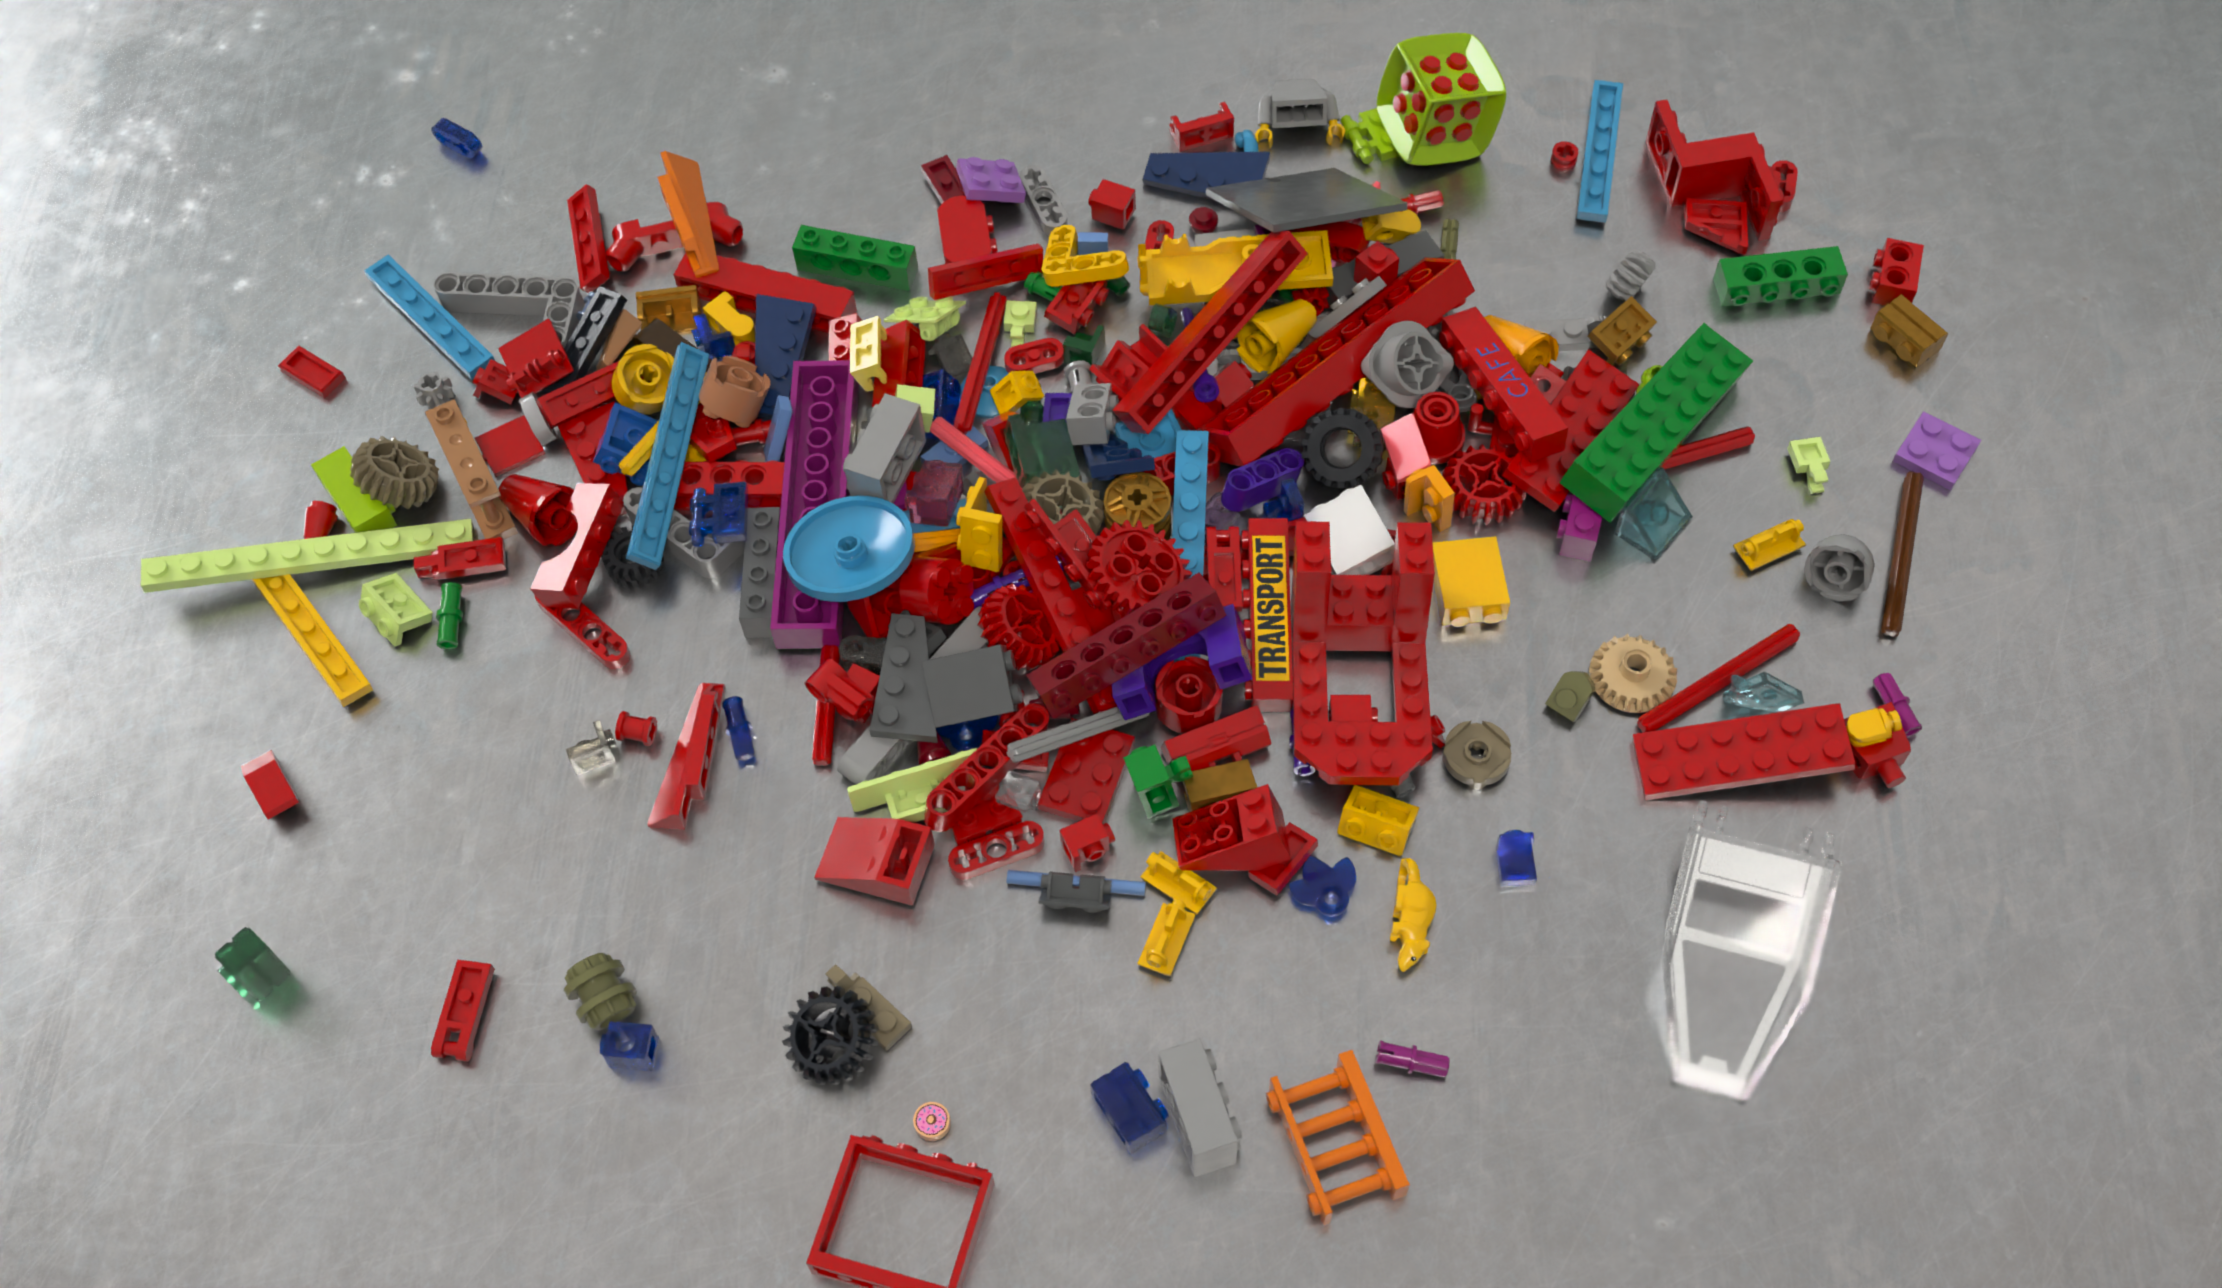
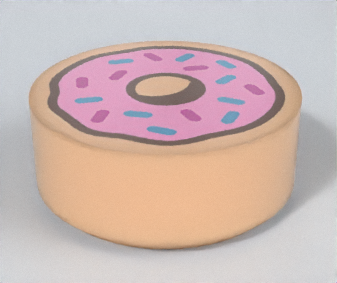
[913,1102,951,1141]

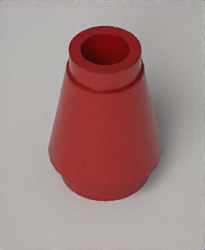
[303,500,338,539]

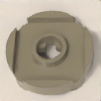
[1442,721,1512,789]

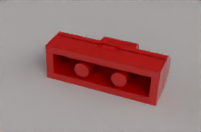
[1160,705,1272,783]

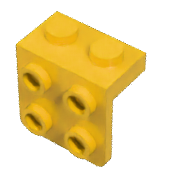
[956,477,1002,572]

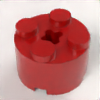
[899,556,974,625]
[1155,656,1223,734]

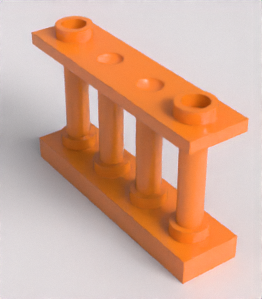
[1265,1050,1410,1226]

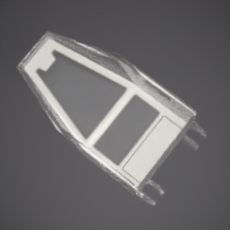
[1662,800,1842,1101]

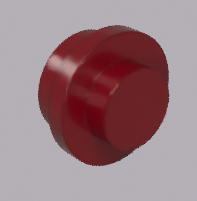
[1189,207,1218,234]

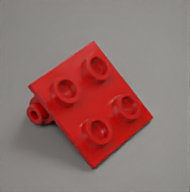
[498,318,574,398]

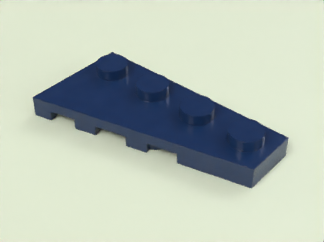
[1142,152,1271,200]
[755,294,817,418]

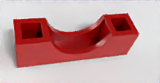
[530,483,624,609]

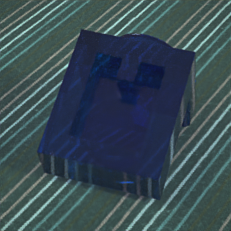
[1263,478,1305,521]
[1495,830,1537,887]

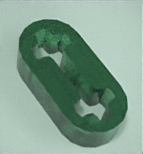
[1148,303,1177,338]

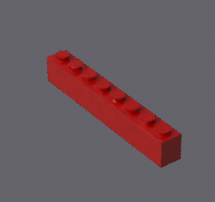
[1112,231,1308,434]

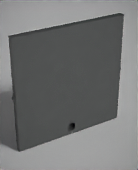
[1206,168,1407,232]

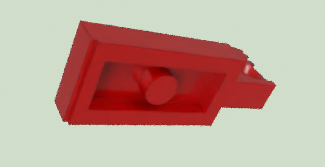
[414,537,506,579]

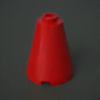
[499,474,578,546]

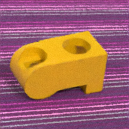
[1361,210,1421,244]
[702,291,756,348]

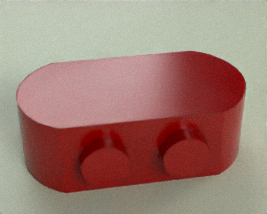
[937,196,998,264]

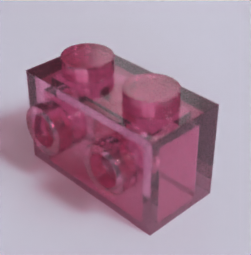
[905,460,964,527]

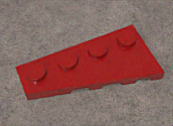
[558,401,629,517]

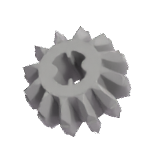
[1606,248,1655,302]

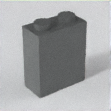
[922,644,1023,728]

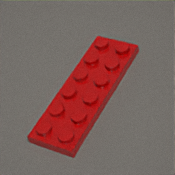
[1502,349,1640,512]
[1633,703,1855,801]

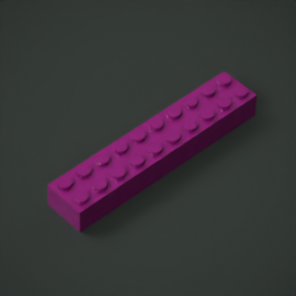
[770,360,860,649]

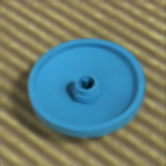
[783,496,915,602]

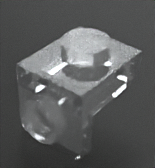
[995,770,1041,812]

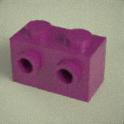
[1556,493,1602,562]

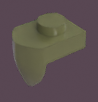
[1545,671,1595,722]

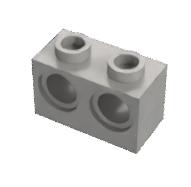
[1066,383,1119,445]

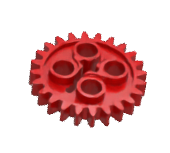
[1086,520,1192,616]

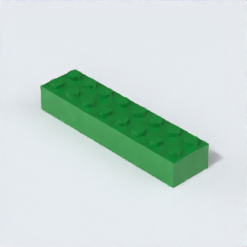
[1559,323,1753,523]

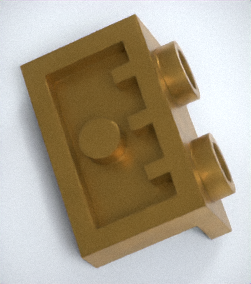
[1587,296,1657,366]

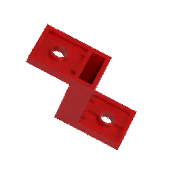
[1646,99,1784,241]

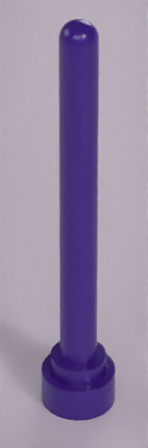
[1181,307,1219,402]

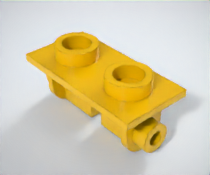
[1733,519,1806,571]
[1140,851,1217,915]
[1137,899,1196,977]

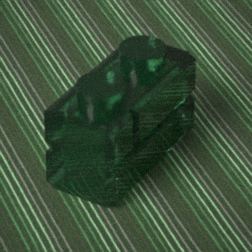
[215,927,290,1001]

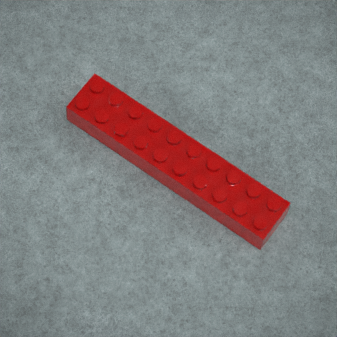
[1197,257,1475,466]

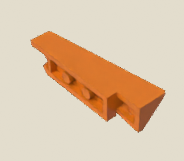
[657,151,719,278]

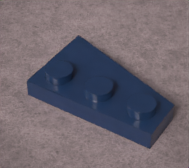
[1081,434,1155,481]

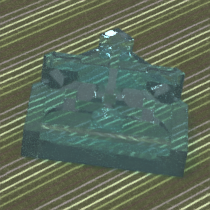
[1723,671,1804,712]

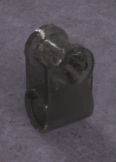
[839,635,887,676]

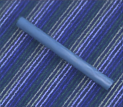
[1006,870,1146,896]

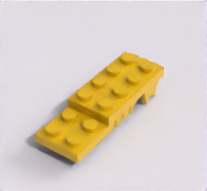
[1137,230,1333,306]

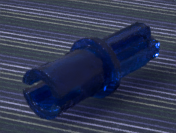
[722,696,755,761]

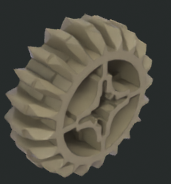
[350,436,439,509]
[1022,469,1104,535]

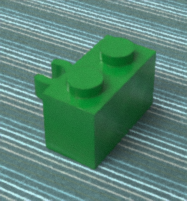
[1123,744,1193,819]

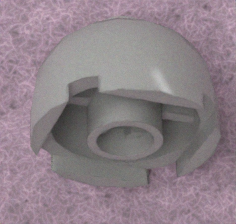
[1804,534,1875,601]

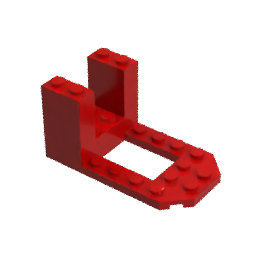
[1291,521,1435,785]

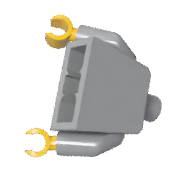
[1255,78,1345,149]

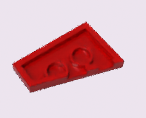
[689,403,737,463]

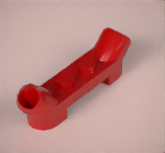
[606,202,743,272]

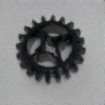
[781,986,880,1085]

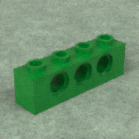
[792,225,918,291]
[1713,246,1848,307]

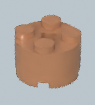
[699,356,771,428]

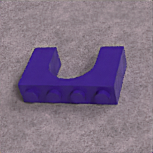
[1112,604,1253,721]

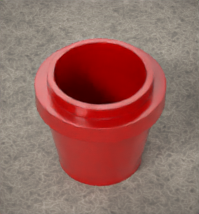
[1412,392,1465,464]

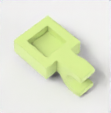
[1004,300,1037,347]
[1787,437,1831,494]

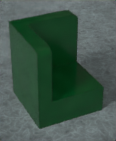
[1063,325,1105,365]

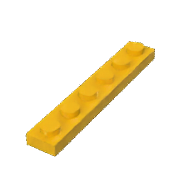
[251,574,373,707]

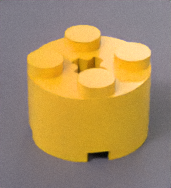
[612,344,674,415]

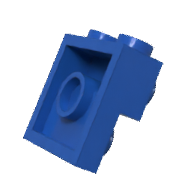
[593,403,658,486]

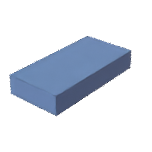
[764,395,792,462]

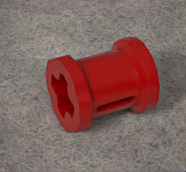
[615,711,657,746]

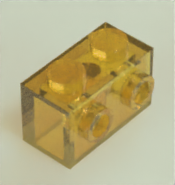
[1348,378,1395,450]

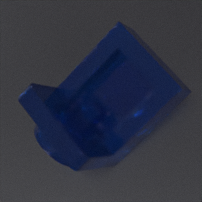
[691,313,735,360]

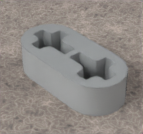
[519,392,558,446]

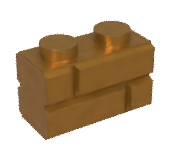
[1870,294,1948,368]

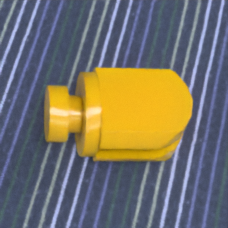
[1846,708,1902,747]

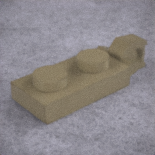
[825,964,912,1052]

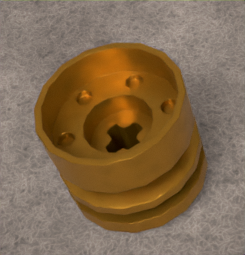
[1103,472,1172,541]

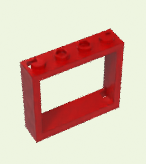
[806,1135,995,1288]

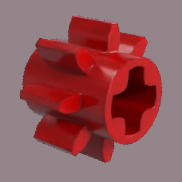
[1291,287,1329,317]

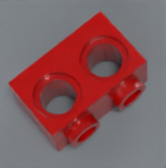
[1869,238,1924,306]

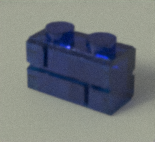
[1090,1062,1169,1154]

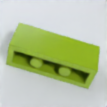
[311,446,397,533]

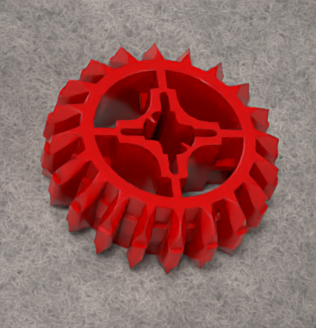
[1442,443,1527,526]
[977,583,1060,671]

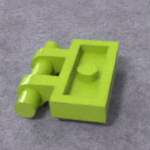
[1340,108,1400,164]

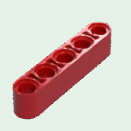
[924,703,1049,832]

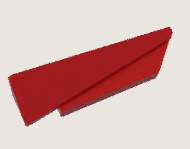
[647,683,725,830]

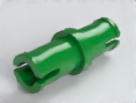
[436,582,463,650]

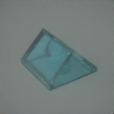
[1614,467,1693,559]

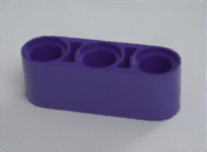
[1220,448,1304,512]

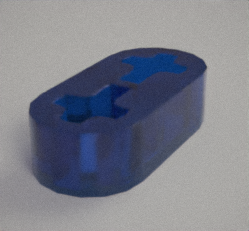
[431,118,483,159]

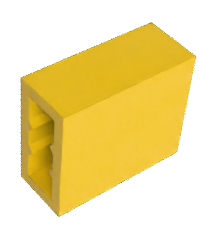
[1433,536,1510,627]

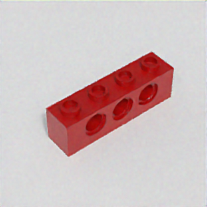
[674,460,785,511]

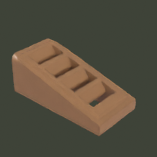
[595,309,642,372]

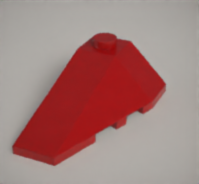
[847,542,961,645]

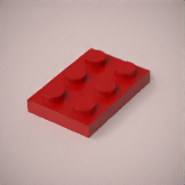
[1038,718,1135,824]

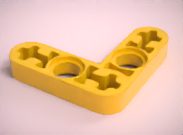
[1042,225,1129,287]

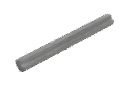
[1006,706,1150,763]

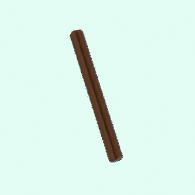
[1881,471,1924,637]

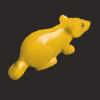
[1390,858,1437,972]

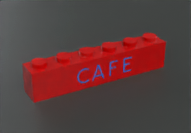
[1439,306,1568,462]

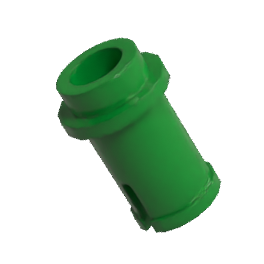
[1024,272,1063,302]

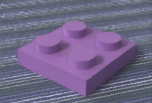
[956,157,1026,203]
[1893,411,1981,491]

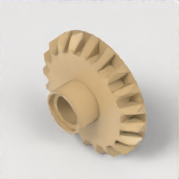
[1589,633,1677,713]

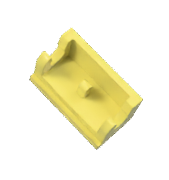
[850,316,887,392]

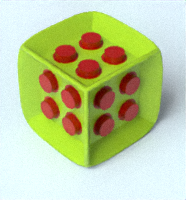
[1377,33,1506,166]

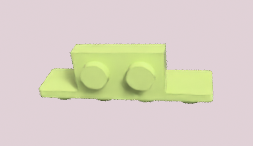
[847,748,983,823]

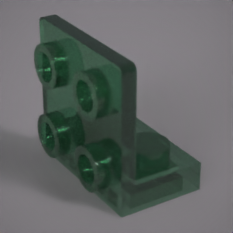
[1004,414,1080,488]

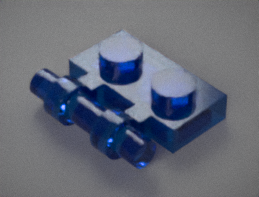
[689,481,748,547]

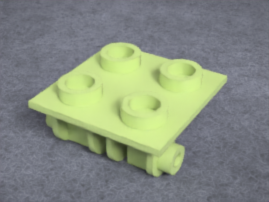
[883,297,966,341]

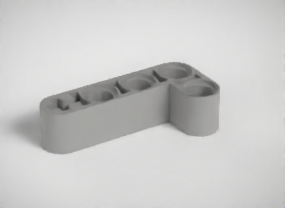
[623,487,745,579]

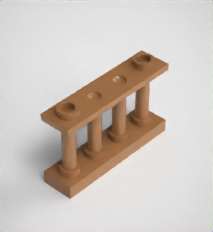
[425,399,518,540]

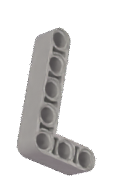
[433,272,584,348]

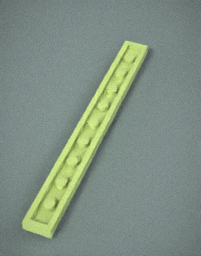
[141,519,474,593]

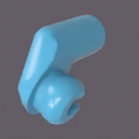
[1235,130,1259,152]

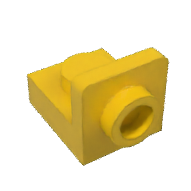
[990,371,1044,414]

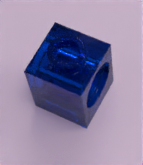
[599,1021,659,1071]

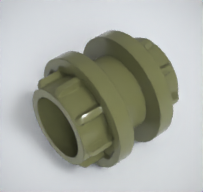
[564,953,637,1030]

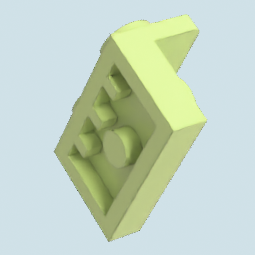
[359,573,433,647]

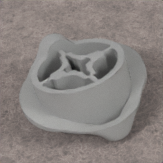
[1361,321,1454,408]

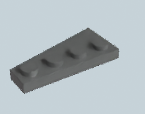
[869,613,938,743]

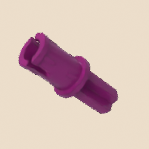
[1873,673,1922,737]
[1375,1040,1450,1077]

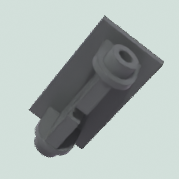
[1038,871,1112,913]

